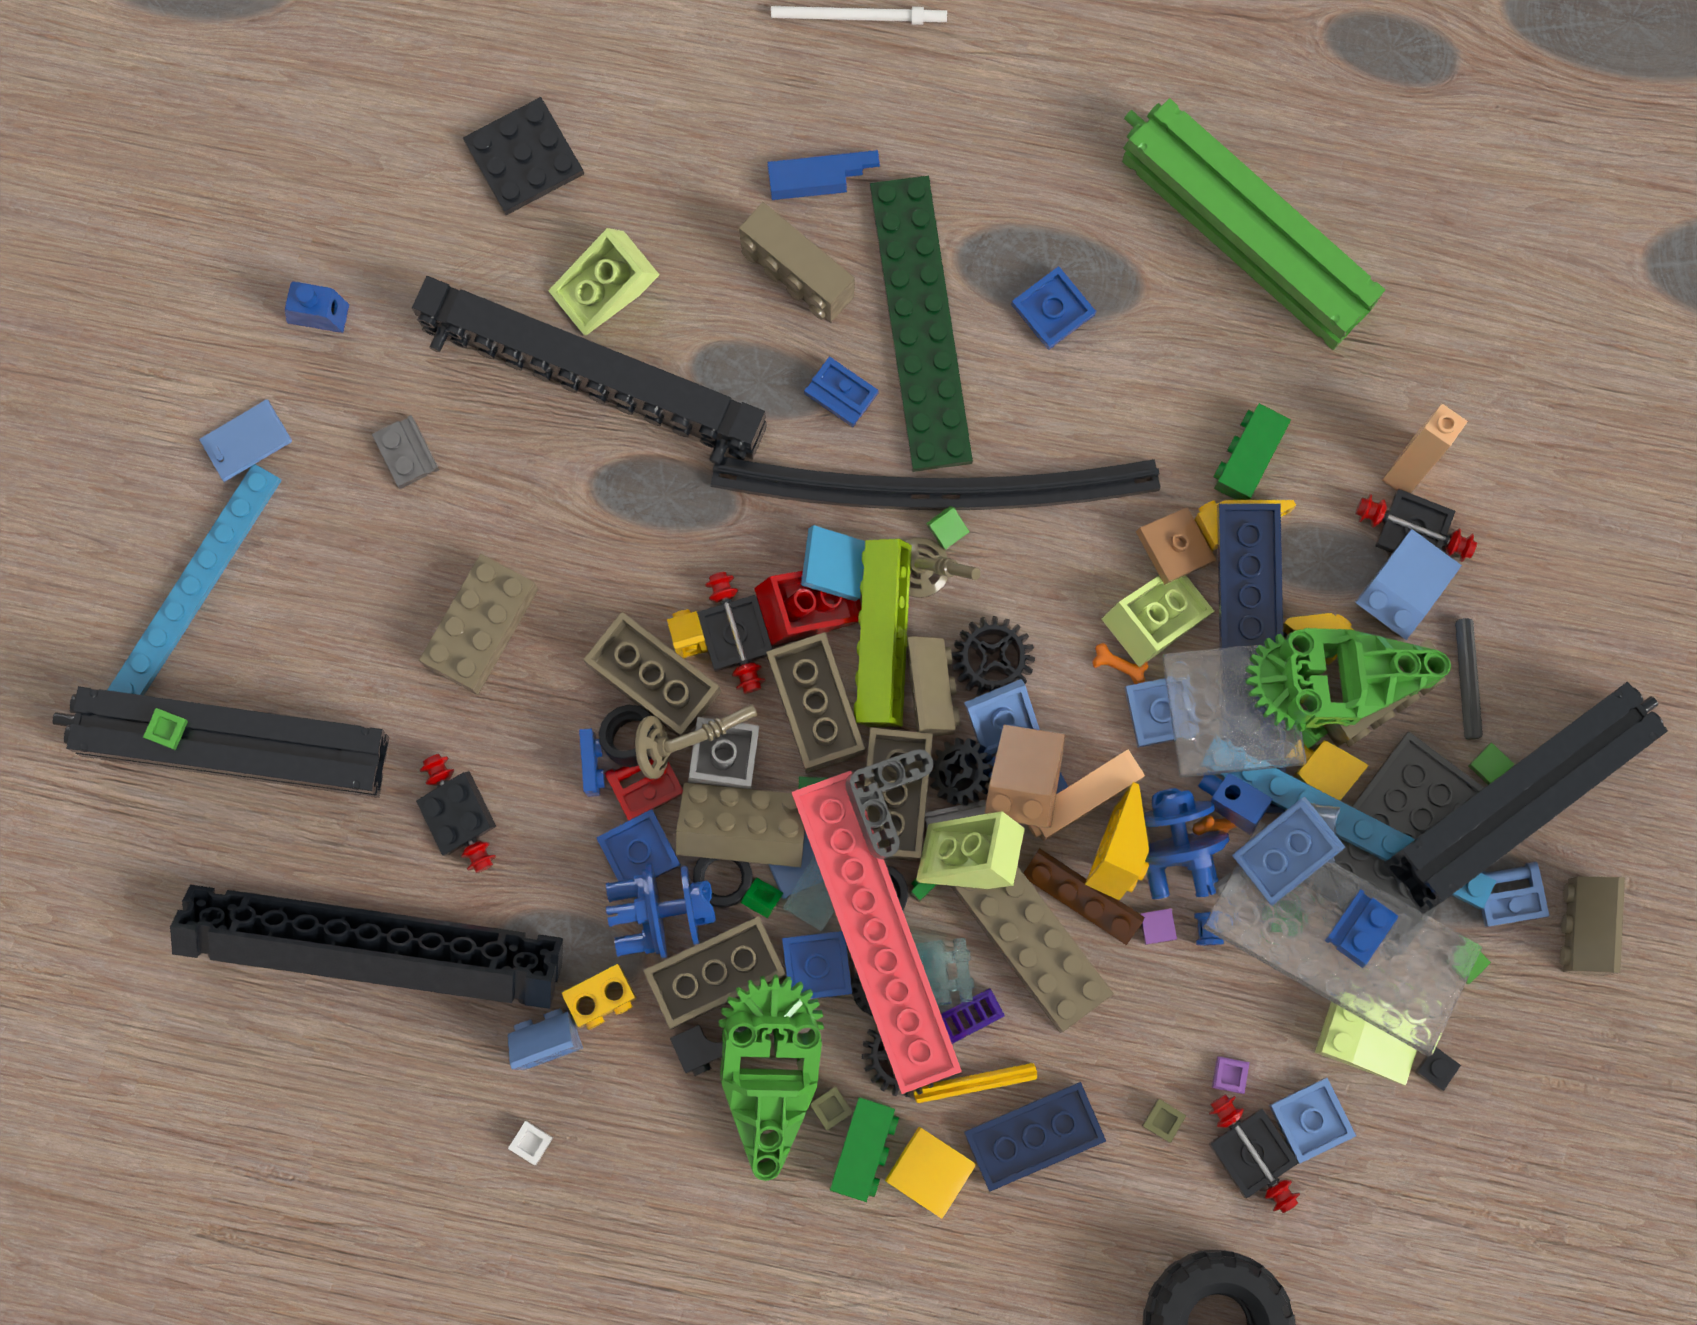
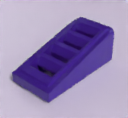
[941,988,1005,1044]

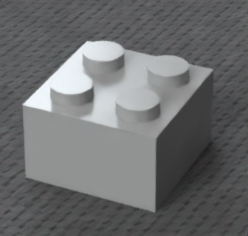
[688,717,759,789]

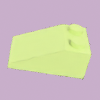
[548,228,660,335]
[1102,575,1214,667]
[916,811,1025,889]
[1315,992,1425,1085]

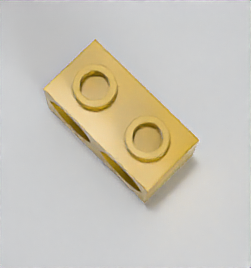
[561,964,637,1030]

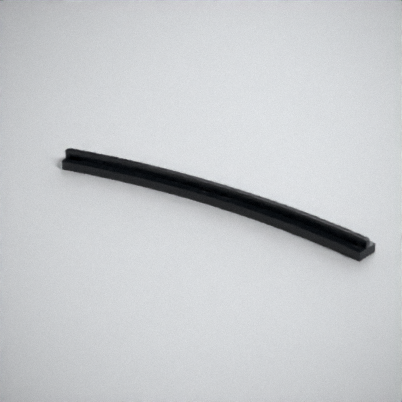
[711,457,1161,510]

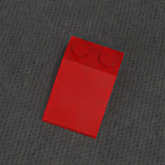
[754,571,862,646]

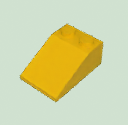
[1085,782,1149,900]

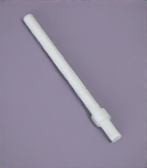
[771,6,947,25]

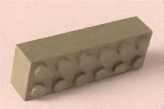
[950,866,1114,1033]

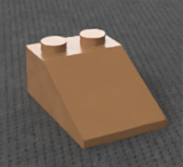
[985,725,1066,828]

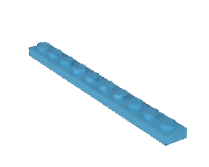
[108,464,281,695]
[1200,737,1496,909]

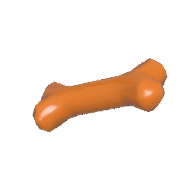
[1092,643,1148,684]
[1192,814,1237,836]

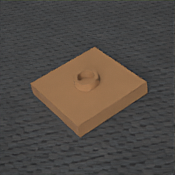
[1135,507,1216,585]

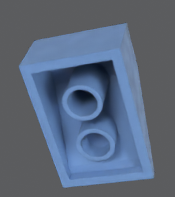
[1355,529,1462,640]
[508,1008,583,1071]

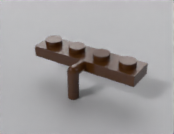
[1023,848,1145,945]

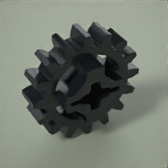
[929,737,994,806]

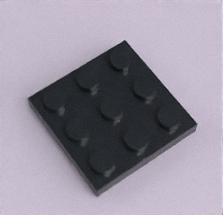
[463,97,584,215]

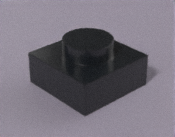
[1415,1046,1461,1091]

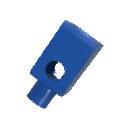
[285,282,349,333]
[1198,771,1273,835]

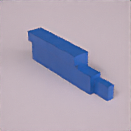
[767,150,880,200]

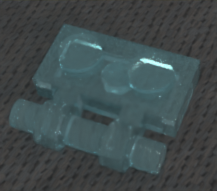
[915,938,974,1006]

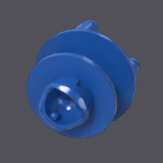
[1144,788,1230,899]
[606,863,716,958]

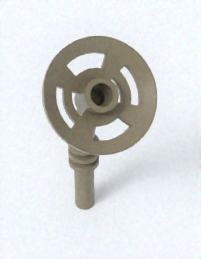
[905,538,981,598]
[635,704,757,779]

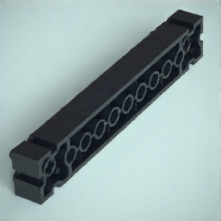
[412,276,767,465]
[170,884,563,1009]

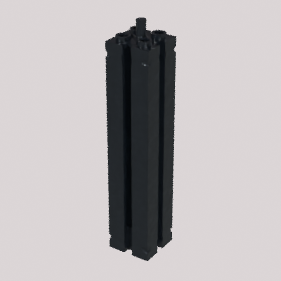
[1383,681,1668,915]
[52,686,390,798]

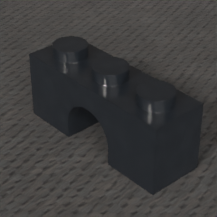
[670,1025,773,1076]

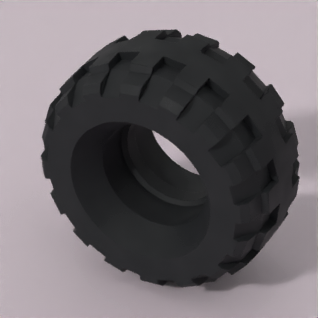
[1142,1249,1296,1325]

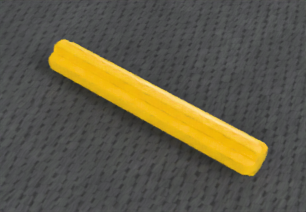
[913,1063,1037,1103]

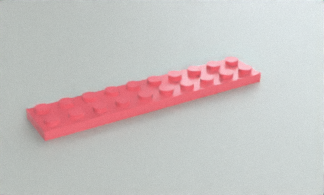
[791,770,962,1094]

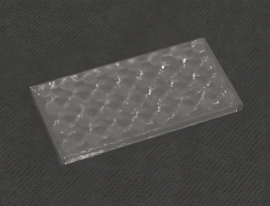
[1203,821,1482,1057]

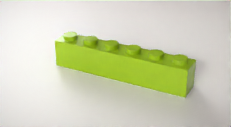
[853,539,912,727]

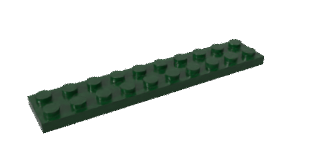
[870,175,973,472]

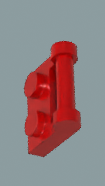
[604,756,683,821]

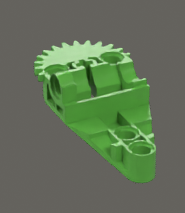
[1245,628,1451,732]
[718,975,824,1181]

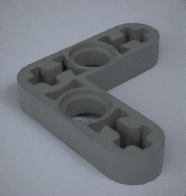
[845,749,933,859]

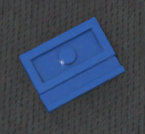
[804,356,879,427]
[579,728,605,797]
[1324,889,1399,968]

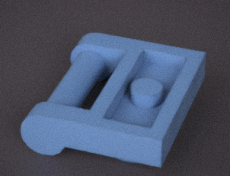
[1481,862,1549,927]

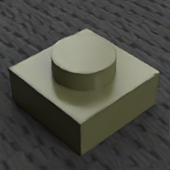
[810,1086,853,1130]
[1142,1099,1187,1143]

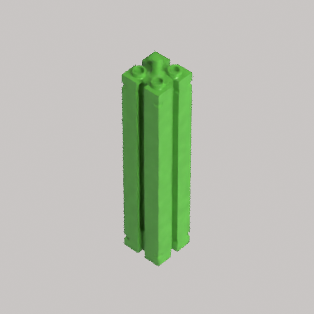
[1122,98,1385,350]

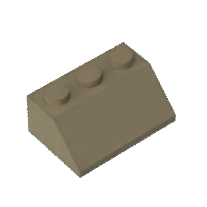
[906,636,960,737]
[1560,876,1625,976]

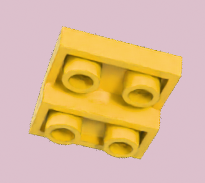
[884,1127,977,1219]

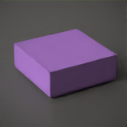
[1140,908,1177,945]
[1212,1056,1250,1094]

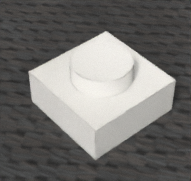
[508,1121,553,1165]

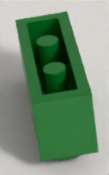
[1213,403,1291,500]
[830,1097,899,1202]

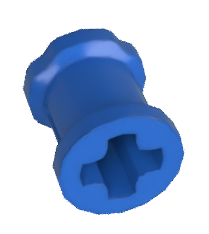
[1194,912,1224,946]

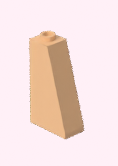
[1382,404,1468,493]
[1028,749,1145,841]

